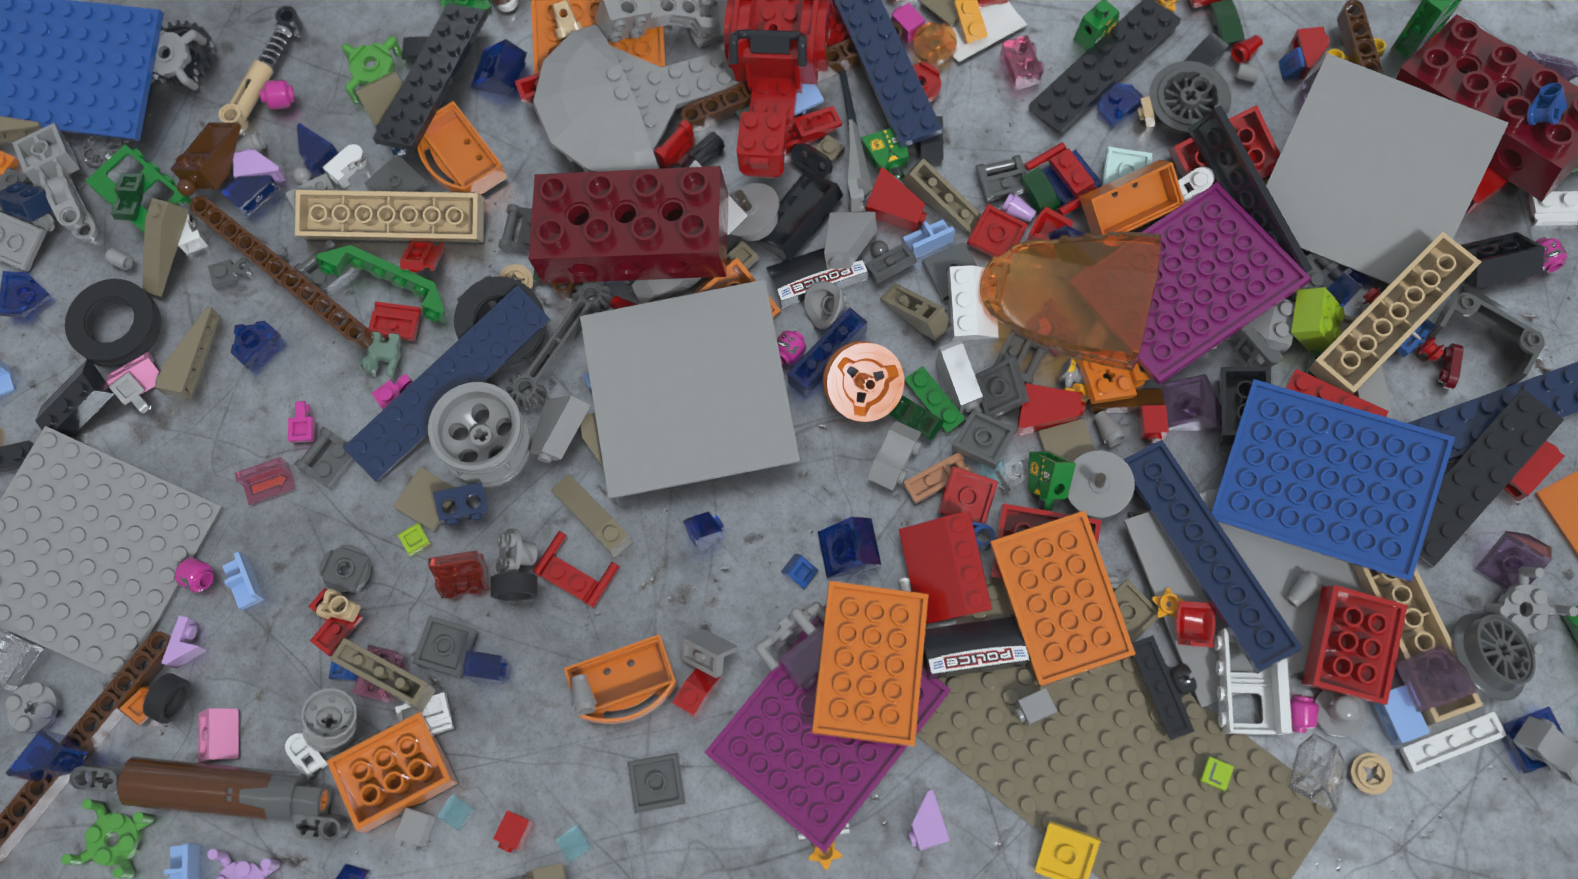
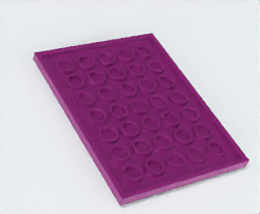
[1069,182,1311,385]
[704,604,951,853]

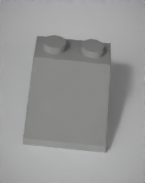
[1226,299,1296,355]

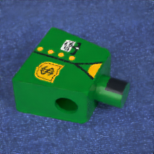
[1073,0,1120,51]
[861,128,909,180]
[1028,451,1076,511]

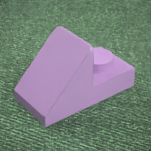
[161,615,207,668]

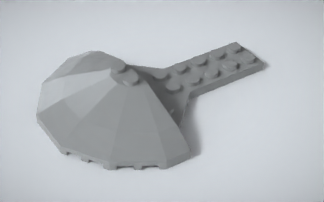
[534,25,742,172]

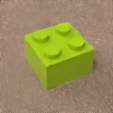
[1291,287,1345,352]

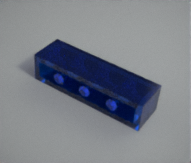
[787,308,868,398]

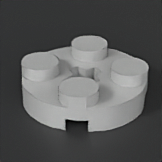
[5,682,61,734]

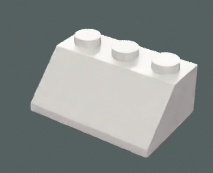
[947,265,999,341]

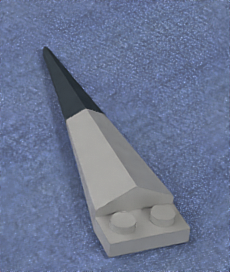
[840,70,872,212]

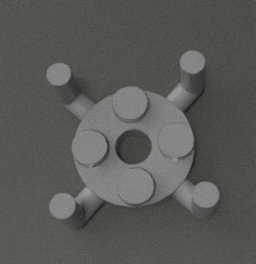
[151,30,207,90]
[1484,566,1578,654]
[755,602,825,671]

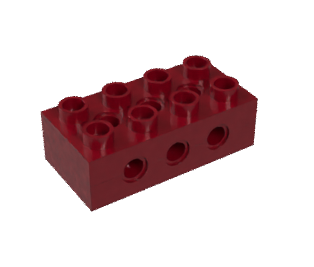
[1396,14,1578,202]
[528,166,729,284]

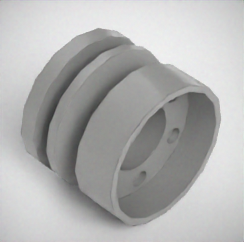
[301,688,357,753]

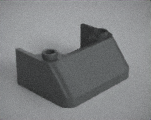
[1426,286,1545,387]

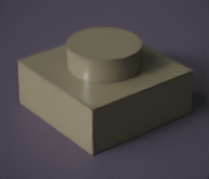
[815,134,845,164]
[727,241,759,270]

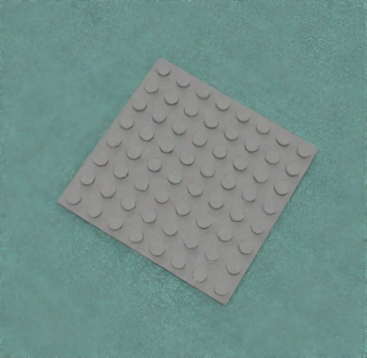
[1266,53,1508,284]
[580,280,800,499]
[0,426,222,678]
[1124,487,1364,708]

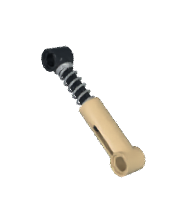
[219,5,304,134]

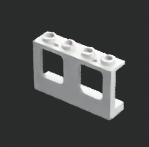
[1214,628,1292,735]

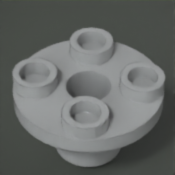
[496,528,538,573]
[1314,690,1366,737]

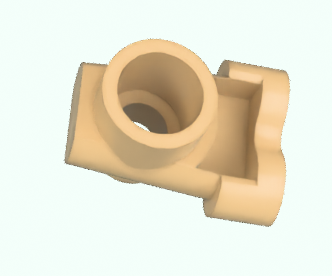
[552,0,582,39]
[316,588,361,622]

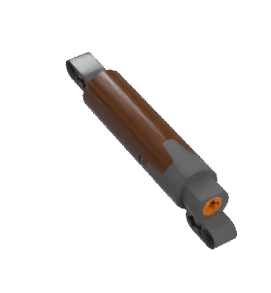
[69,756,349,842]

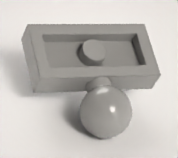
[285,166,335,211]

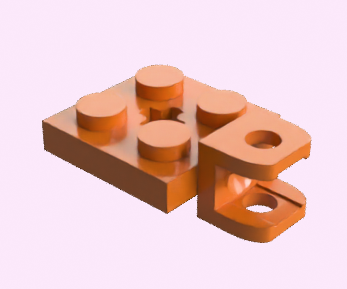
[1077,351,1152,404]

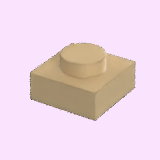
[1138,96,1155,128]

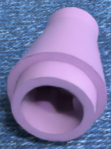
[1001,193,1036,223]

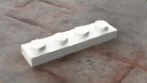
[1399,711,1507,773]

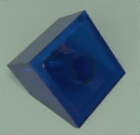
[470,39,527,95]
[818,517,882,578]
[5,729,88,781]

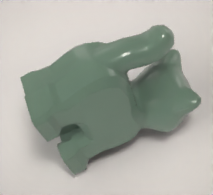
[358,332,402,377]

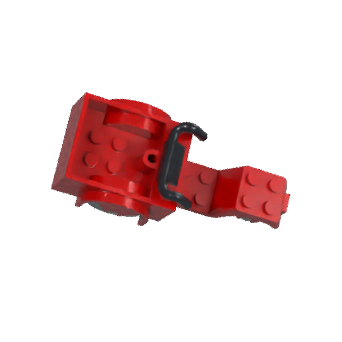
[724,0,834,179]

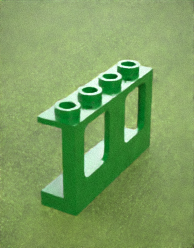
[1391,0,1462,61]
[85,144,191,234]

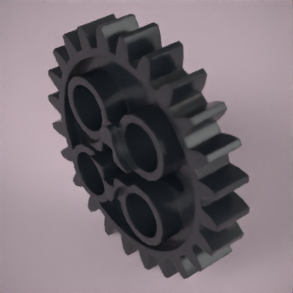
[152,20,216,87]

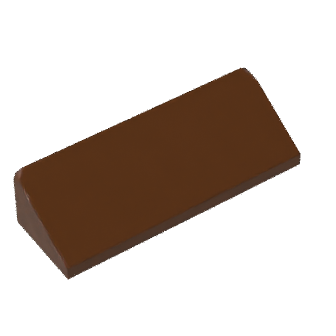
[1090,389,1165,414]

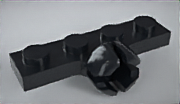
[1132,635,1197,741]

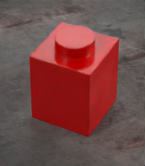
[1137,405,1169,443]
[493,810,535,853]

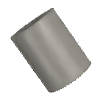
[1236,63,1260,83]
[105,248,133,270]

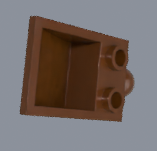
[170,122,241,196]

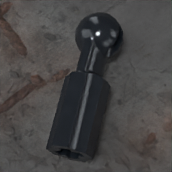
[669,131,726,168]

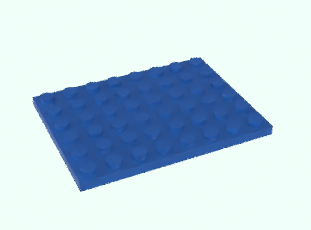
[0,0,164,141]
[1211,379,1455,582]

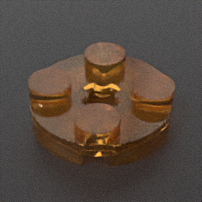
[914,22,957,67]

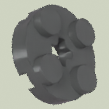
[320,545,371,594]

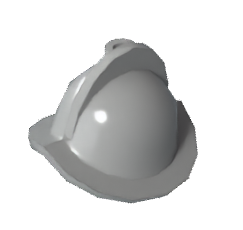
[804,281,850,330]

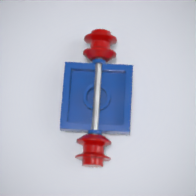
[1362,287,1444,362]

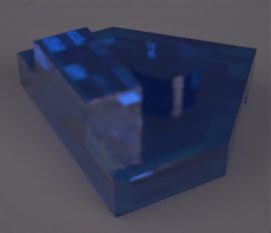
[1098,83,1144,128]
[0,271,51,317]
[231,320,282,369]

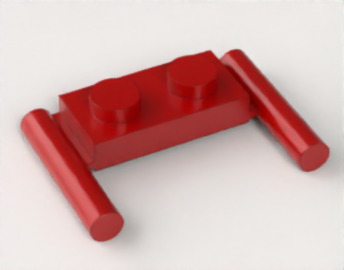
[1024,142,1098,216]
[532,531,620,608]

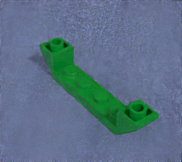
[316,245,446,324]

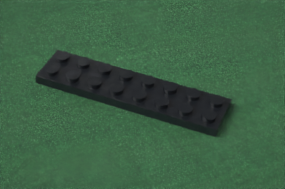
[1029,0,1181,133]
[373,3,488,152]
[1188,106,1313,273]
[1419,388,1564,567]

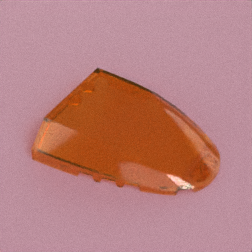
[980,232,1162,371]

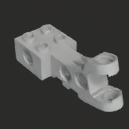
[595,0,721,43]
[12,123,99,243]

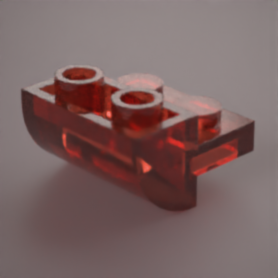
[428,550,490,599]

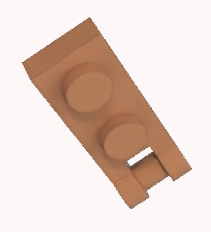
[903,453,973,505]

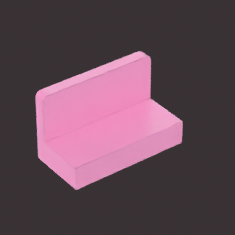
[106,351,160,402]
[198,708,239,763]

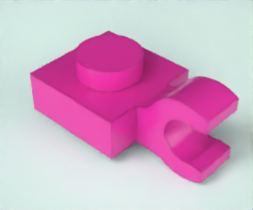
[371,374,413,410]
[288,401,315,443]

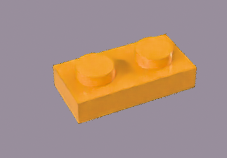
[953,0,988,44]

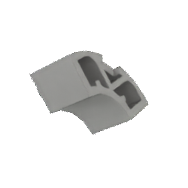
[631,278,701,304]
[867,421,922,491]
[1513,716,1578,786]

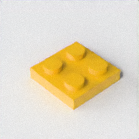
[1034,821,1101,879]

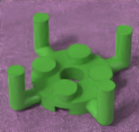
[342,36,402,103]
[61,799,154,879]

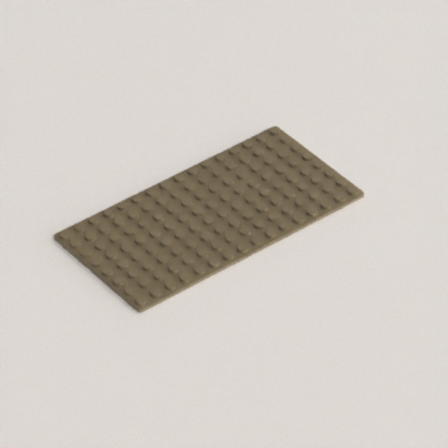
[916,577,1338,879]

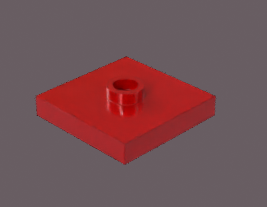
[966,204,1028,265]
[937,466,999,524]

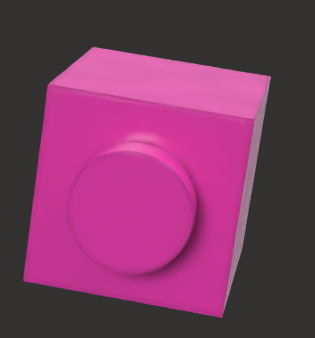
[891,2,925,44]

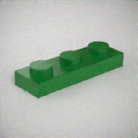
[904,366,966,436]

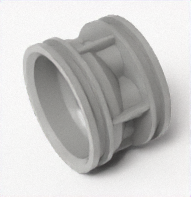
[428,382,532,487]

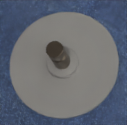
[729,183,779,241]
[1068,450,1135,518]

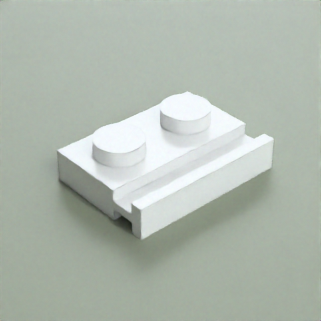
[1528,191,1578,226]
[395,692,454,735]

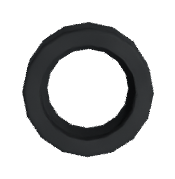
[490,572,538,601]
[143,673,191,724]

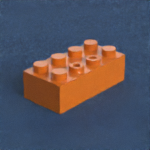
[417,101,508,195]
[1080,160,1185,245]
[564,634,678,724]

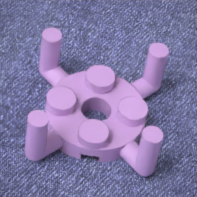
[207,849,280,879]

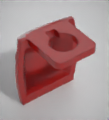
[1027,207,1074,255]
[1176,601,1216,648]

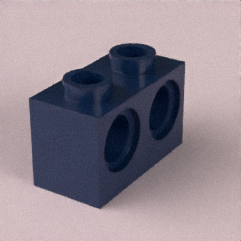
[0,181,53,222]
[433,482,488,526]

